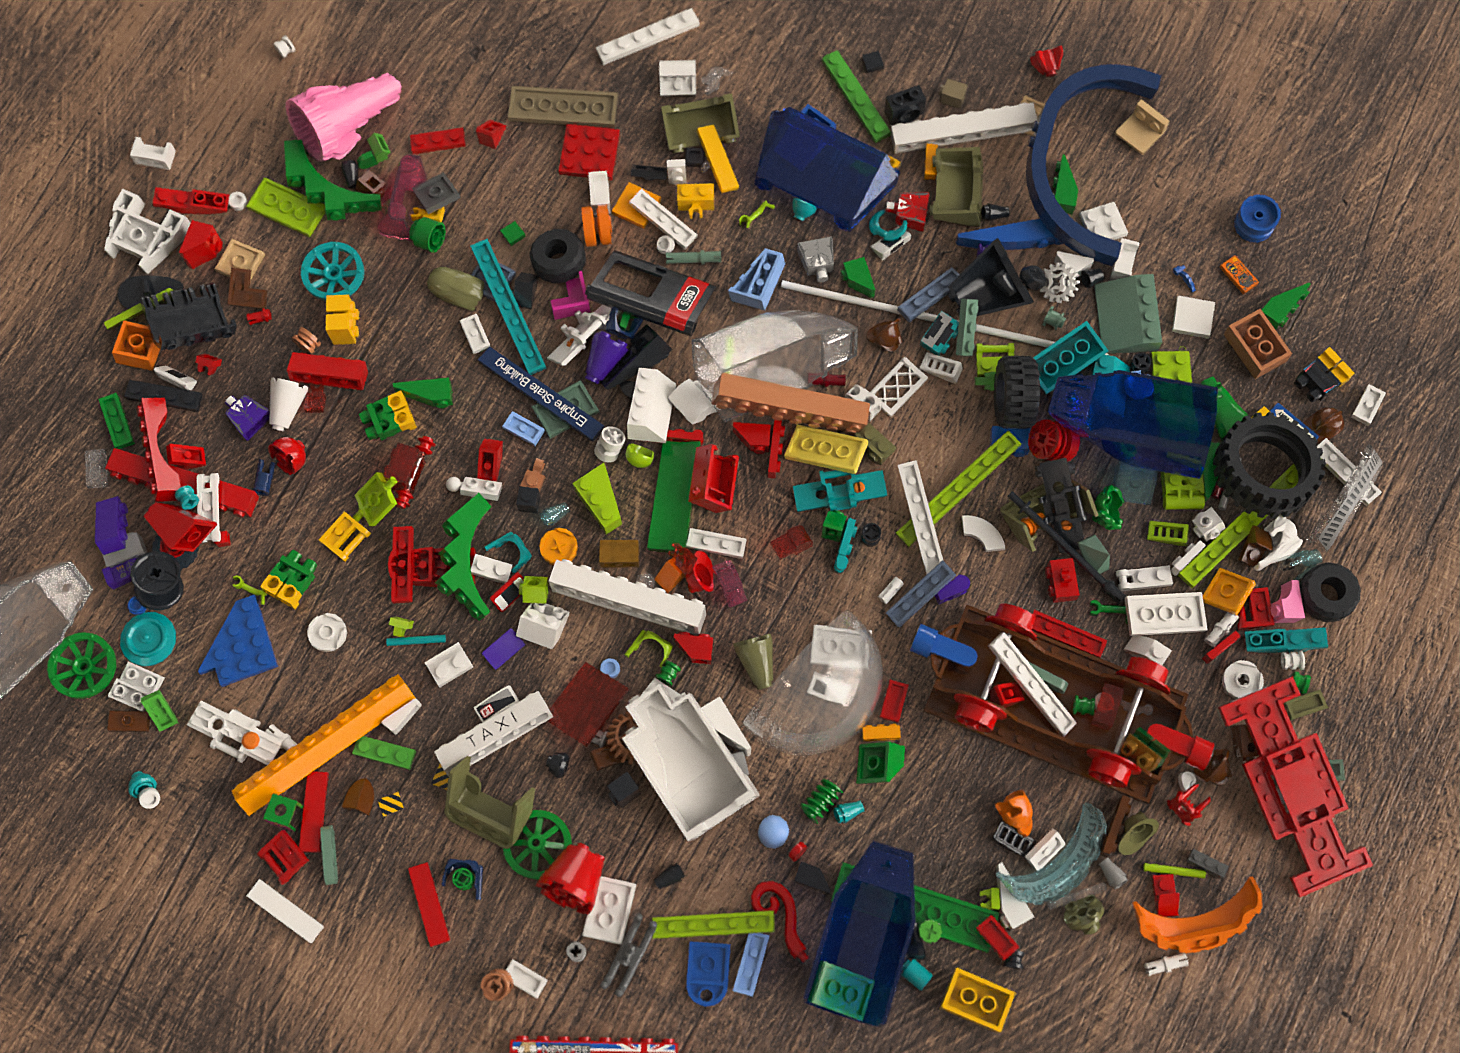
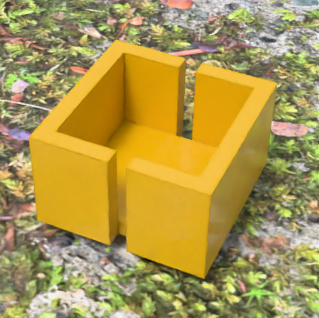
[326,295,359,345]

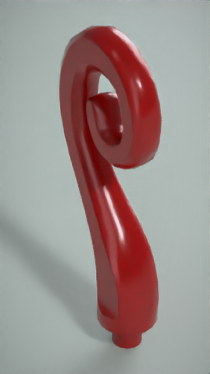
[751,881,809,963]

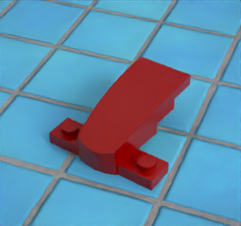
[388,526,476,604]

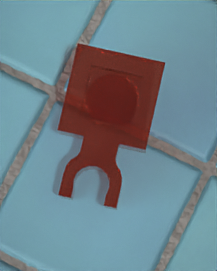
[304,383,326,413]
[668,543,698,575]

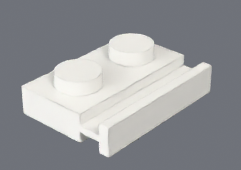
[425,642,473,687]

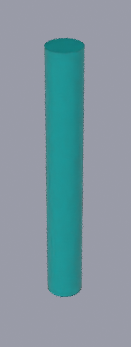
[386,634,446,646]

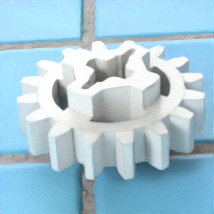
[1040,262,1080,303]

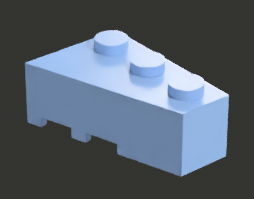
[728,248,785,311]

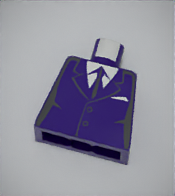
[225,395,270,441]

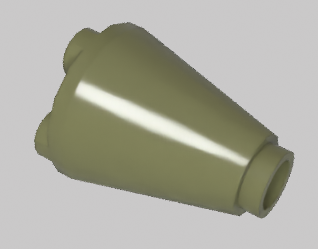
[733,633,773,690]

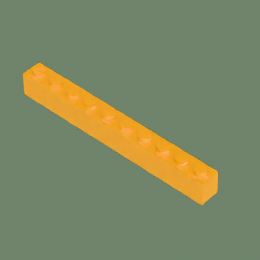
[231,674,415,816]

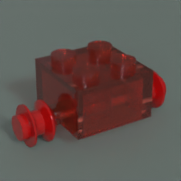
[383,436,436,509]

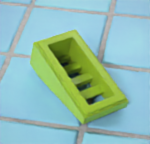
[1147,521,1189,546]

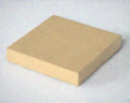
[215,239,265,281]

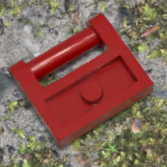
[1237,587,1275,630]
[257,830,309,885]

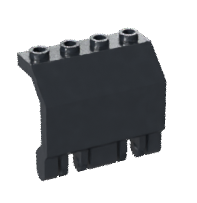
[140,283,237,350]

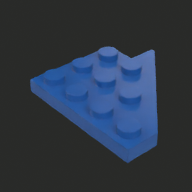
[198,595,278,687]

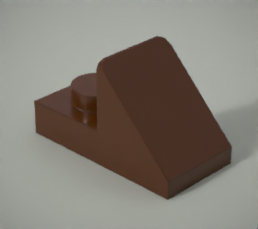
[1238,525,1273,567]

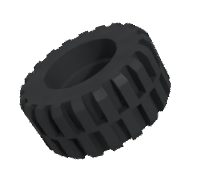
[994,356,1040,429]

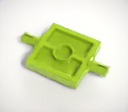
[353,472,397,526]

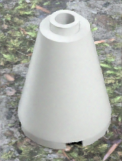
[269,378,309,431]

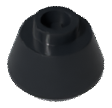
[546,752,570,779]

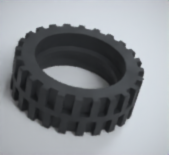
[1213,412,1326,519]

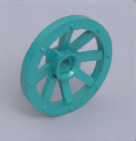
[301,242,364,301]

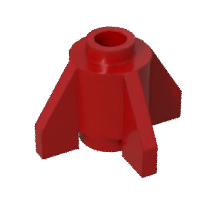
[1030,46,1063,77]

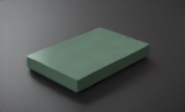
[532,380,599,439]

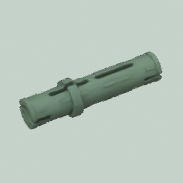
[666,250,721,265]

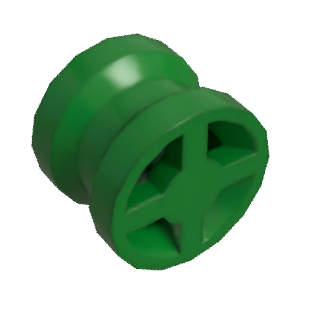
[1291,671,1311,694]

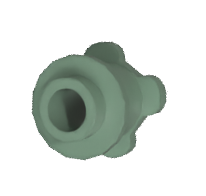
[1042,306,1066,330]

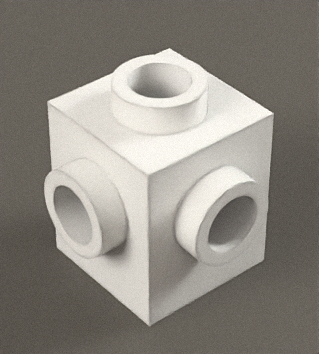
[1192,507,1225,542]

